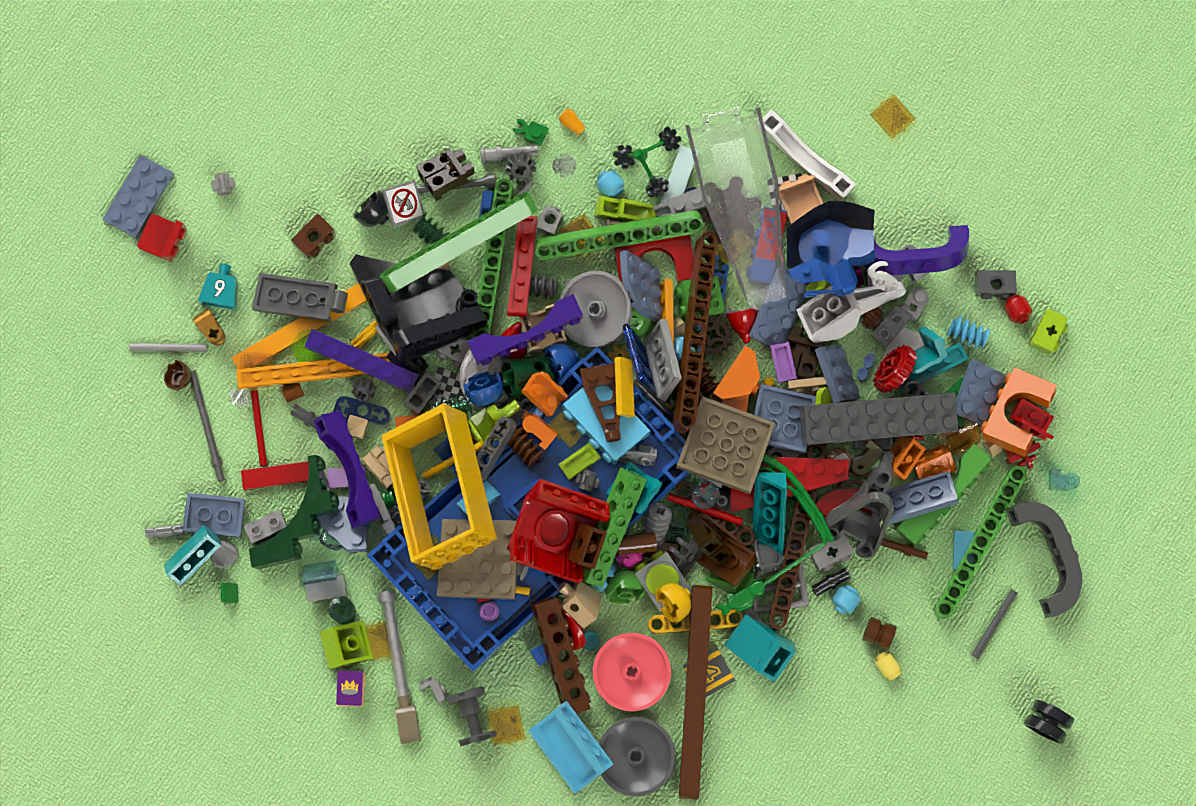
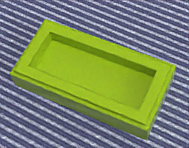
[558,443,601,481]

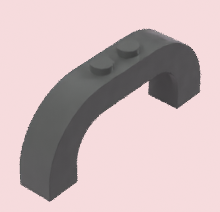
[1005,502,1082,618]

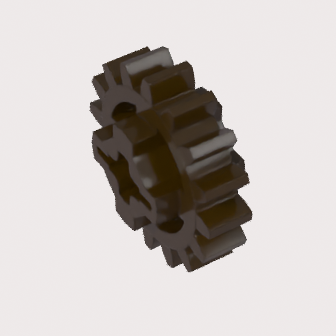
[693,315,733,358]

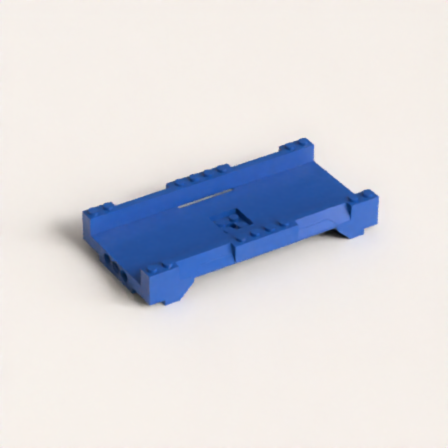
[367,346,691,673]

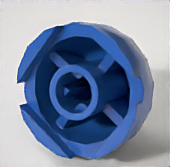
[545,343,579,381]
[463,371,503,407]

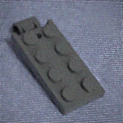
[252,273,348,322]

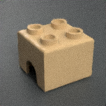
[519,304,567,356]

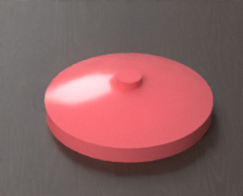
[593,633,671,711]

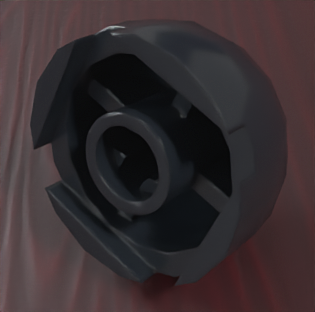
[353,189,389,227]

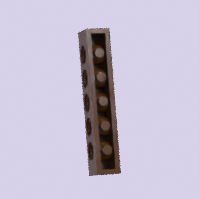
[530,596,591,714]

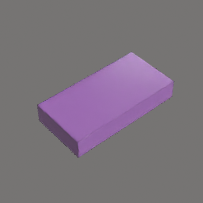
[770,342,797,384]

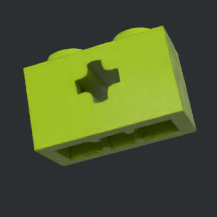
[1029,308,1069,355]

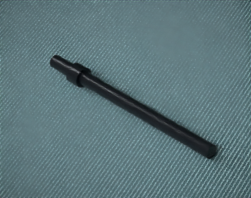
[633,378,690,437]

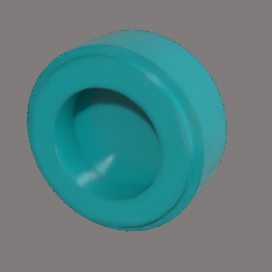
[584,631,600,650]

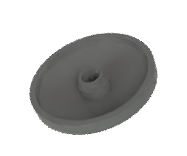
[599,717,675,796]

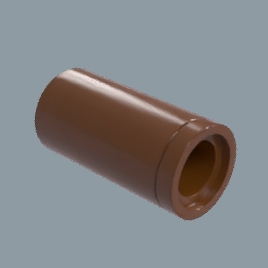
[617,532,657,555]

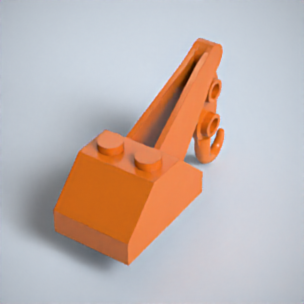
[679,346,760,436]

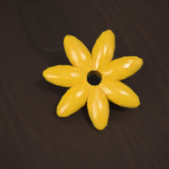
[607,345,632,363]

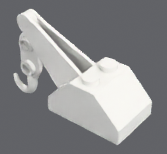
[797,261,906,343]

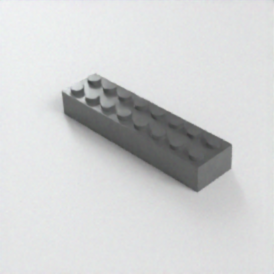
[799,393,959,445]

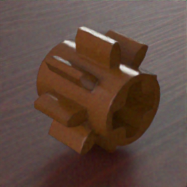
[861,307,884,330]

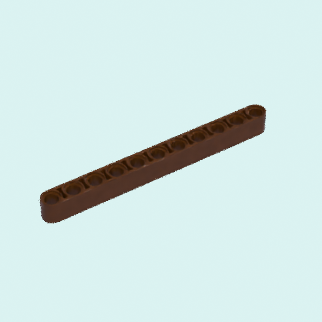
[673,231,718,434]
[768,443,828,631]
[679,585,712,800]

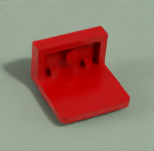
[137,214,187,262]
[1009,398,1054,441]

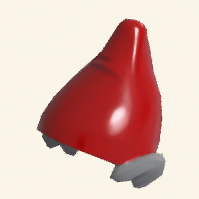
[722,303,760,344]

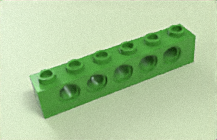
[583,467,647,587]

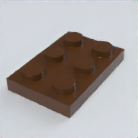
[696,532,757,587]

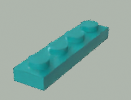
[897,342,969,394]

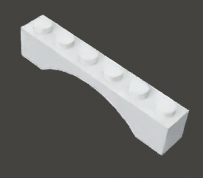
[757,110,856,201]

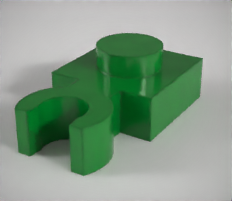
[513,119,549,146]

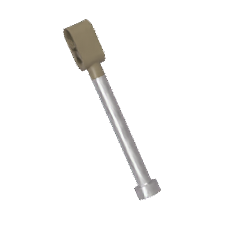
[377,590,421,744]

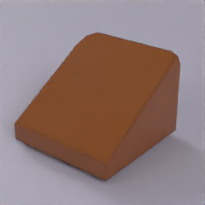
[280,383,304,402]

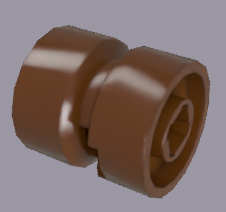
[862,617,897,650]

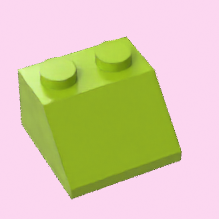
[320,621,373,670]

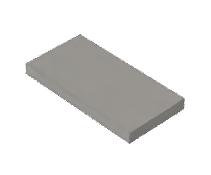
[644,319,682,403]

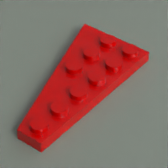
[730,457,849,514]

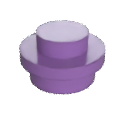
[479,602,499,621]

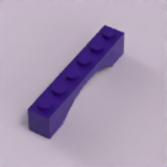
[467,294,583,366]
[304,329,418,393]
[313,411,380,528]

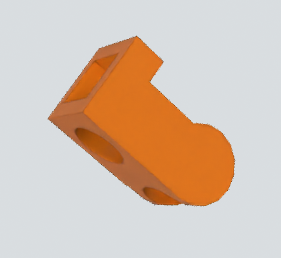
[522,414,559,450]

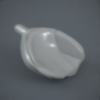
[210,541,239,568]

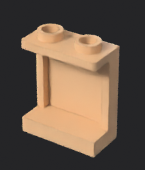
[777,174,823,225]

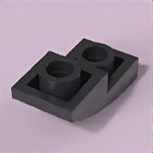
[386,351,429,374]

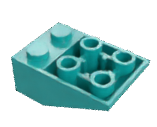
[725,614,796,682]

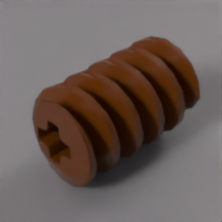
[688,355,720,397]
[507,427,544,470]

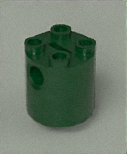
[498,355,555,397]

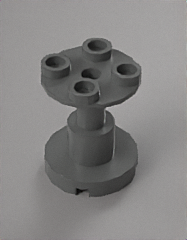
[447,687,497,747]

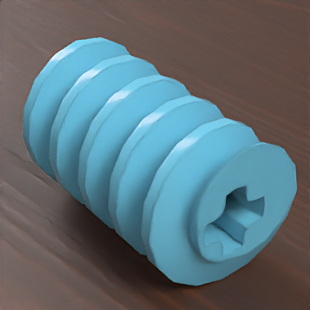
[946,316,990,349]

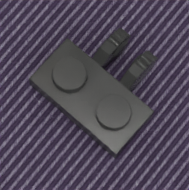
[668,537,703,577]

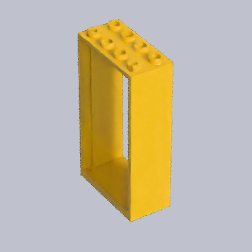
[381,403,497,570]

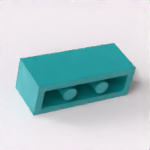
[164,525,221,586]

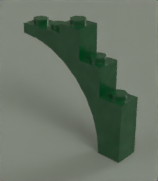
[249,455,339,569]

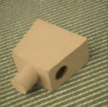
[558,582,602,628]

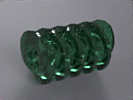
[413,213,450,245]
[431,392,473,417]
[328,597,356,624]

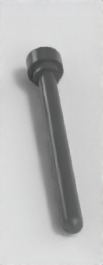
[417,173,496,193]

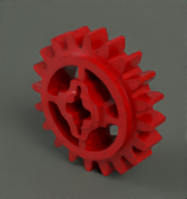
[873,344,917,394]

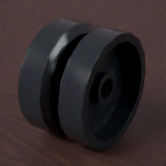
[1024,700,1075,744]

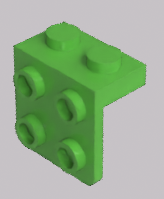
[674,276,725,323]

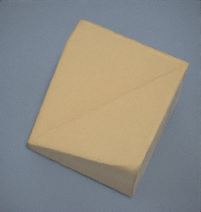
[347,415,369,440]

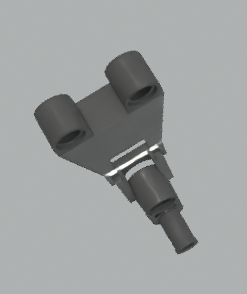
[825,452,894,558]

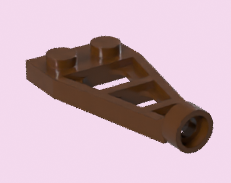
[580,363,621,443]

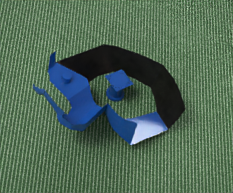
[786,201,876,297]

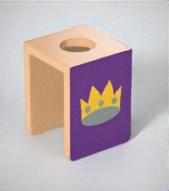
[336,671,365,707]

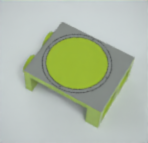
[634,550,692,612]

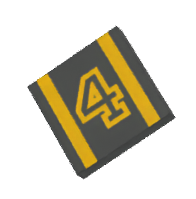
[683,647,736,697]

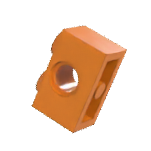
[890,436,926,480]

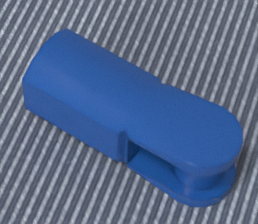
[479,191,494,217]

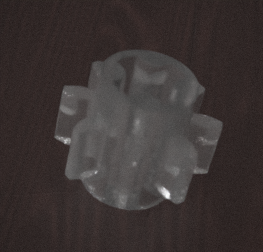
[553,153,576,177]
[227,387,252,409]

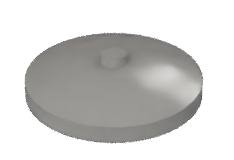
[560,271,633,348]

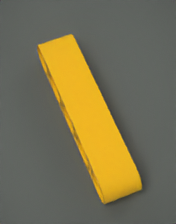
[648,609,743,634]

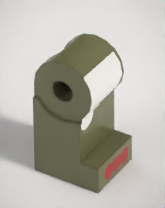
[851,439,885,475]

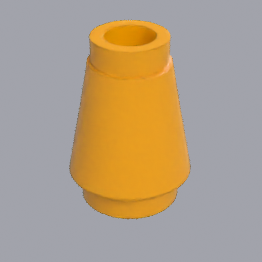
[558,108,586,135]

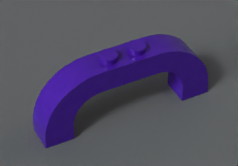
[863,225,969,275]

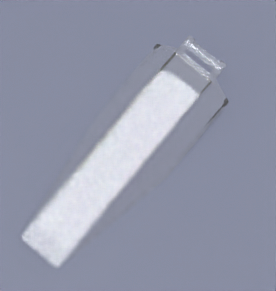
[685,105,786,307]

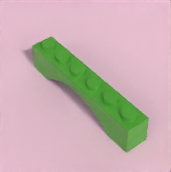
[895,444,991,545]

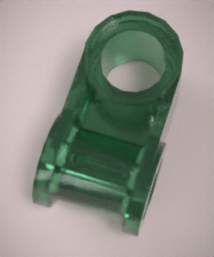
[667,506,688,543]

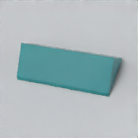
[752,472,787,554]

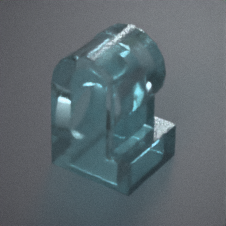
[1049,468,1080,491]

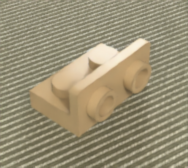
[787,377,827,396]

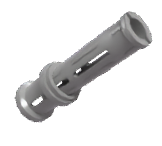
[480,145,538,164]

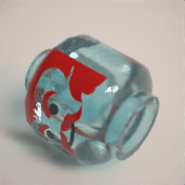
[692,481,720,510]

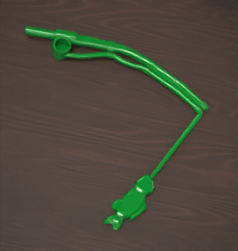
[715,454,834,616]

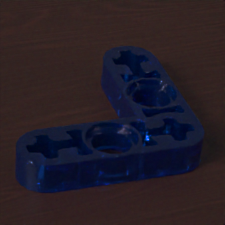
[325,396,390,451]

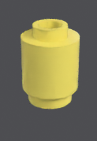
[874,651,902,681]

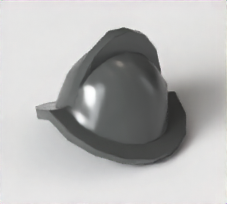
[754,539,785,579]

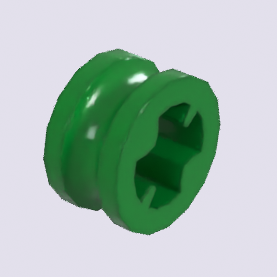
[382,489,395,508]

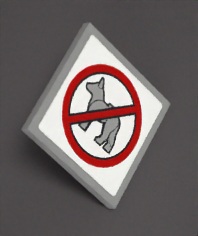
[382,180,425,227]

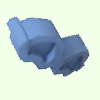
[857,353,875,382]

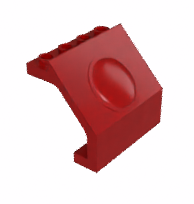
[506,479,610,584]

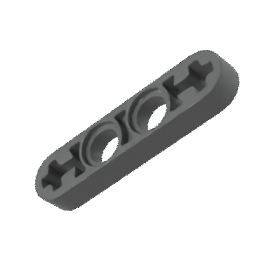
[476,417,516,483]

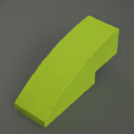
[594,196,656,222]

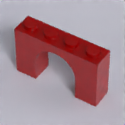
[614,234,693,284]

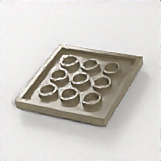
[676,396,775,494]
[437,519,518,600]

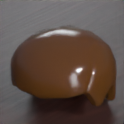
[164,360,191,391]

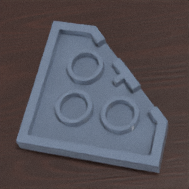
[317,496,367,553]

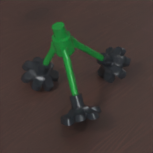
[613,126,681,197]

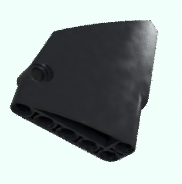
[350,254,488,362]

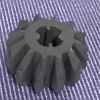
[504,151,536,184]

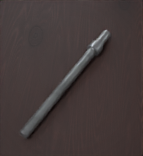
[191,370,225,482]

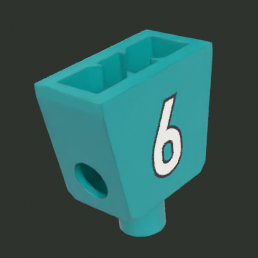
[198,264,238,311]

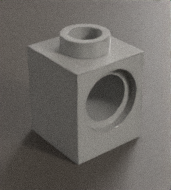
[536,206,563,236]

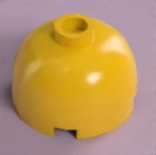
[655,583,692,623]

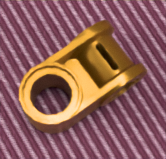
[192,308,226,346]

